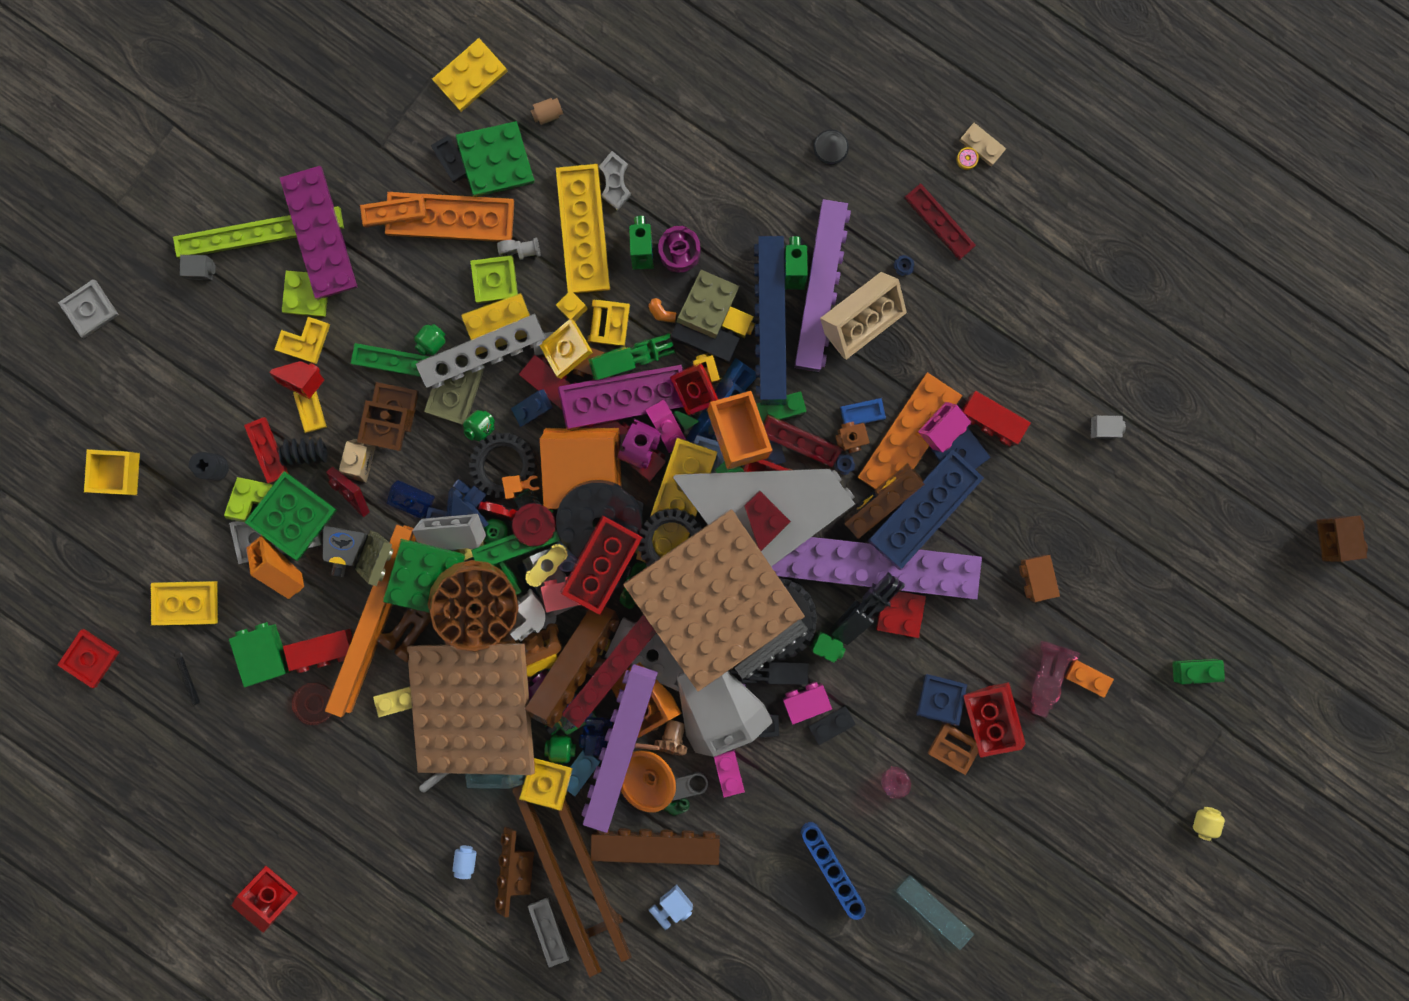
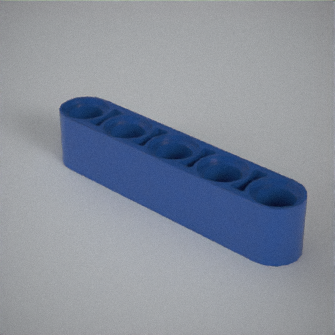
[801,822,866,920]

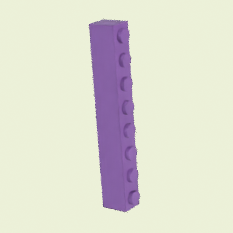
[794,199,851,372]
[581,664,658,833]

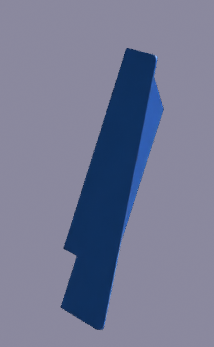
[686,358,756,443]

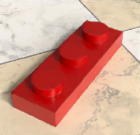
[244,417,289,484]

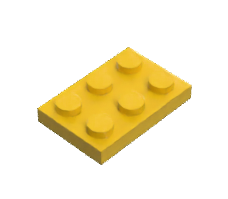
[432,38,508,112]
[461,293,530,355]
[151,581,218,625]

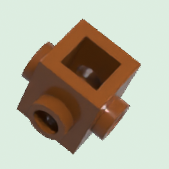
[835,421,870,453]

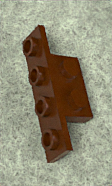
[495,827,534,917]

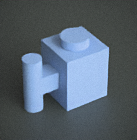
[649,884,693,930]

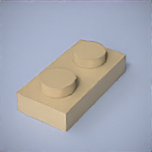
[959,123,1006,167]

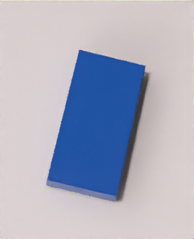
[840,398,886,425]

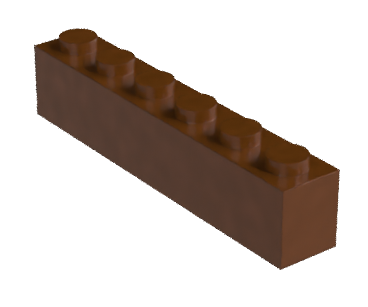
[525,607,620,728]
[591,828,720,865]

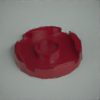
[512,504,555,546]

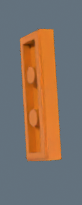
[360,196,427,227]

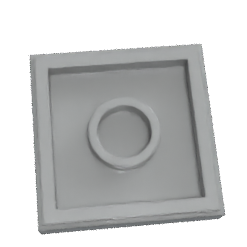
[58,279,119,338]

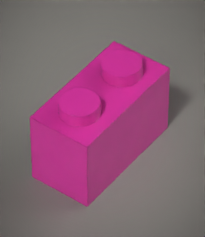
[646,400,687,453]
[918,402,971,453]
[782,682,832,724]
[714,749,745,797]

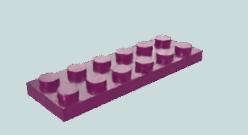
[280,166,358,300]
[558,365,684,430]

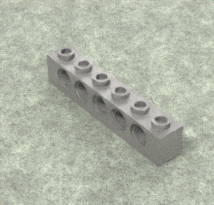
[416,314,545,389]

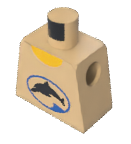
[339,439,376,483]

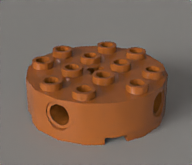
[428,560,519,651]

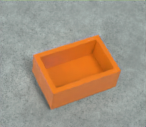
[707,391,772,470]

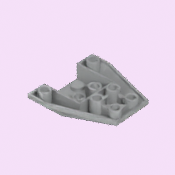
[677,671,772,757]

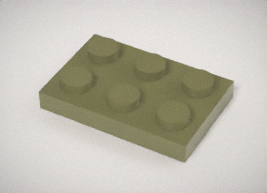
[677,270,739,339]
[424,356,485,425]

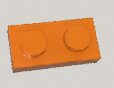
[1065,659,1114,698]

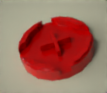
[478,502,517,521]

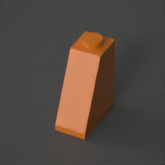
[246,535,304,599]

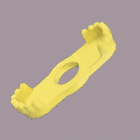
[526,544,568,587]

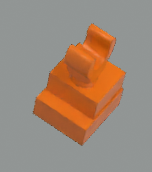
[502,475,540,499]

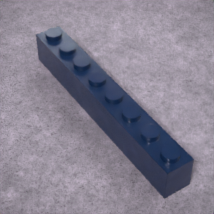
[754,236,787,405]

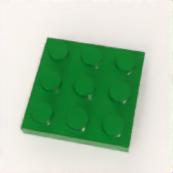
[455,121,534,197]
[244,471,337,561]
[383,539,465,613]

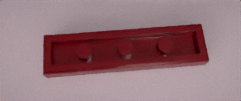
[904,183,976,260]
[763,414,842,467]

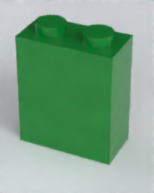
[229,622,291,687]

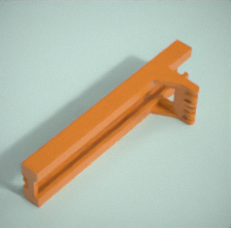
[325,525,417,717]

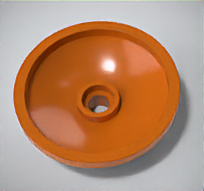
[621,750,676,812]

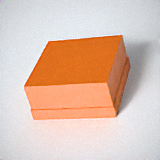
[540,428,622,509]

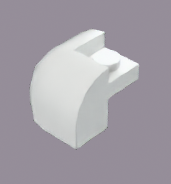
[510,589,546,641]

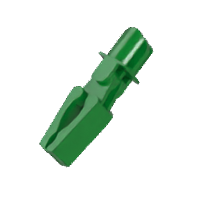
[588,333,675,380]

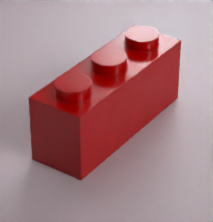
[962,391,1031,447]
[283,629,353,673]

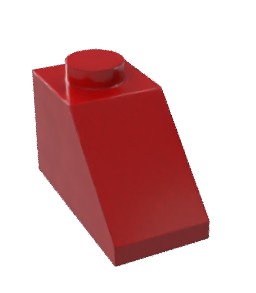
[269,361,324,399]

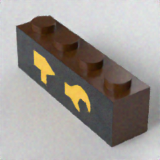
[843,463,925,539]

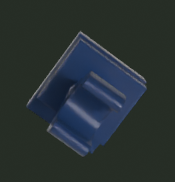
[453,479,490,511]

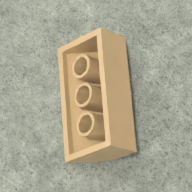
[820,272,907,360]

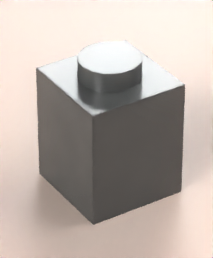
[180,255,215,280]

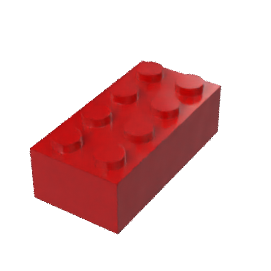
[560,515,643,615]

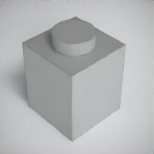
[1091,416,1126,439]

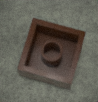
[1317,515,1368,562]

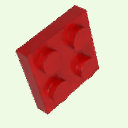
[876,592,926,638]
[58,629,119,688]

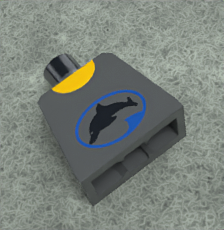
[323,526,368,577]

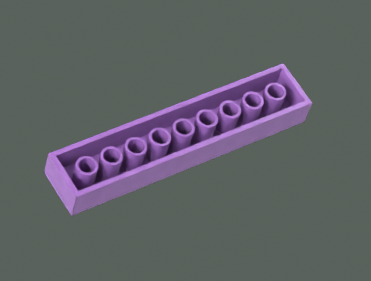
[772,537,982,599]

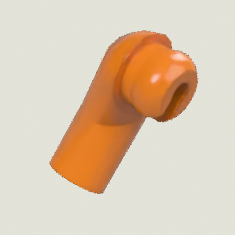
[649,298,676,323]

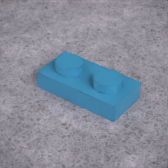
[567,749,601,796]

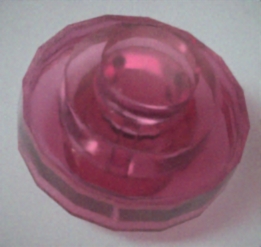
[881,767,911,799]

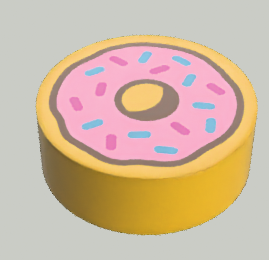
[956,147,979,170]

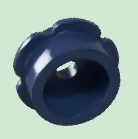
[894,255,914,276]
[834,454,855,475]

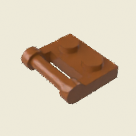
[522,623,561,666]
[927,723,978,775]

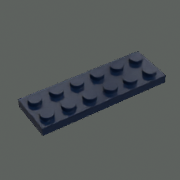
[868,449,984,570]

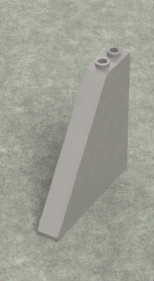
[673,469,855,567]

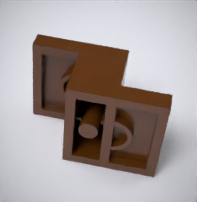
[357,382,419,451]

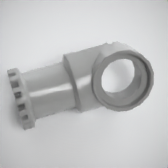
[497,238,541,260]

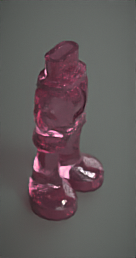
[1031,641,1080,718]

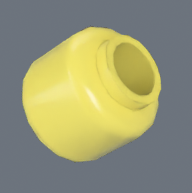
[1193,807,1225,841]

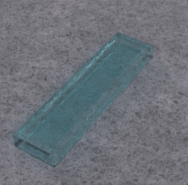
[896,875,974,950]

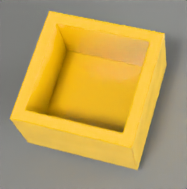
[84,450,140,495]

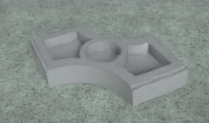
[599,151,631,211]

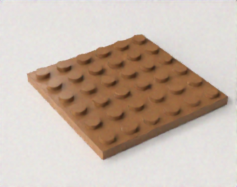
[623,509,805,692]
[407,644,535,775]

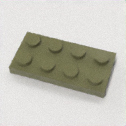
[355,530,393,586]

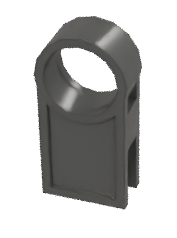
[672,772,708,801]

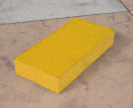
[293,392,327,433]

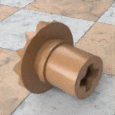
[654,720,688,755]

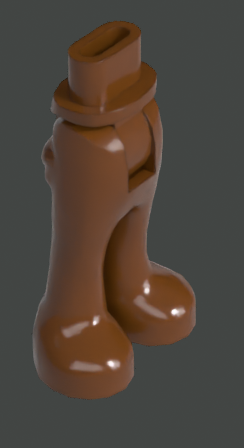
[377,608,432,662]

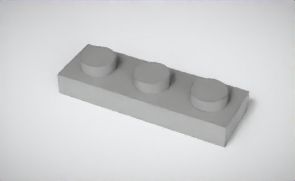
[528,897,570,967]

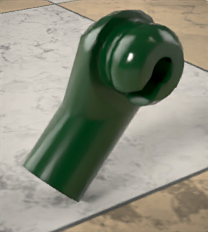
[663,798,690,816]

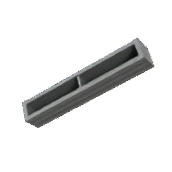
[735,619,808,679]

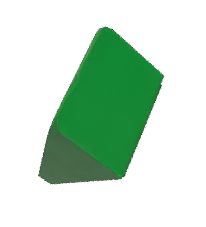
[673,410,698,430]

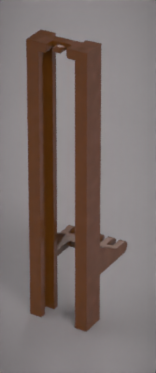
[512,785,632,978]

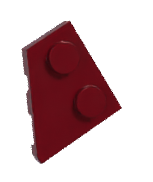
[326,467,370,517]
[744,490,791,551]

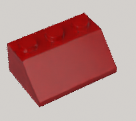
[963,682,1026,757]

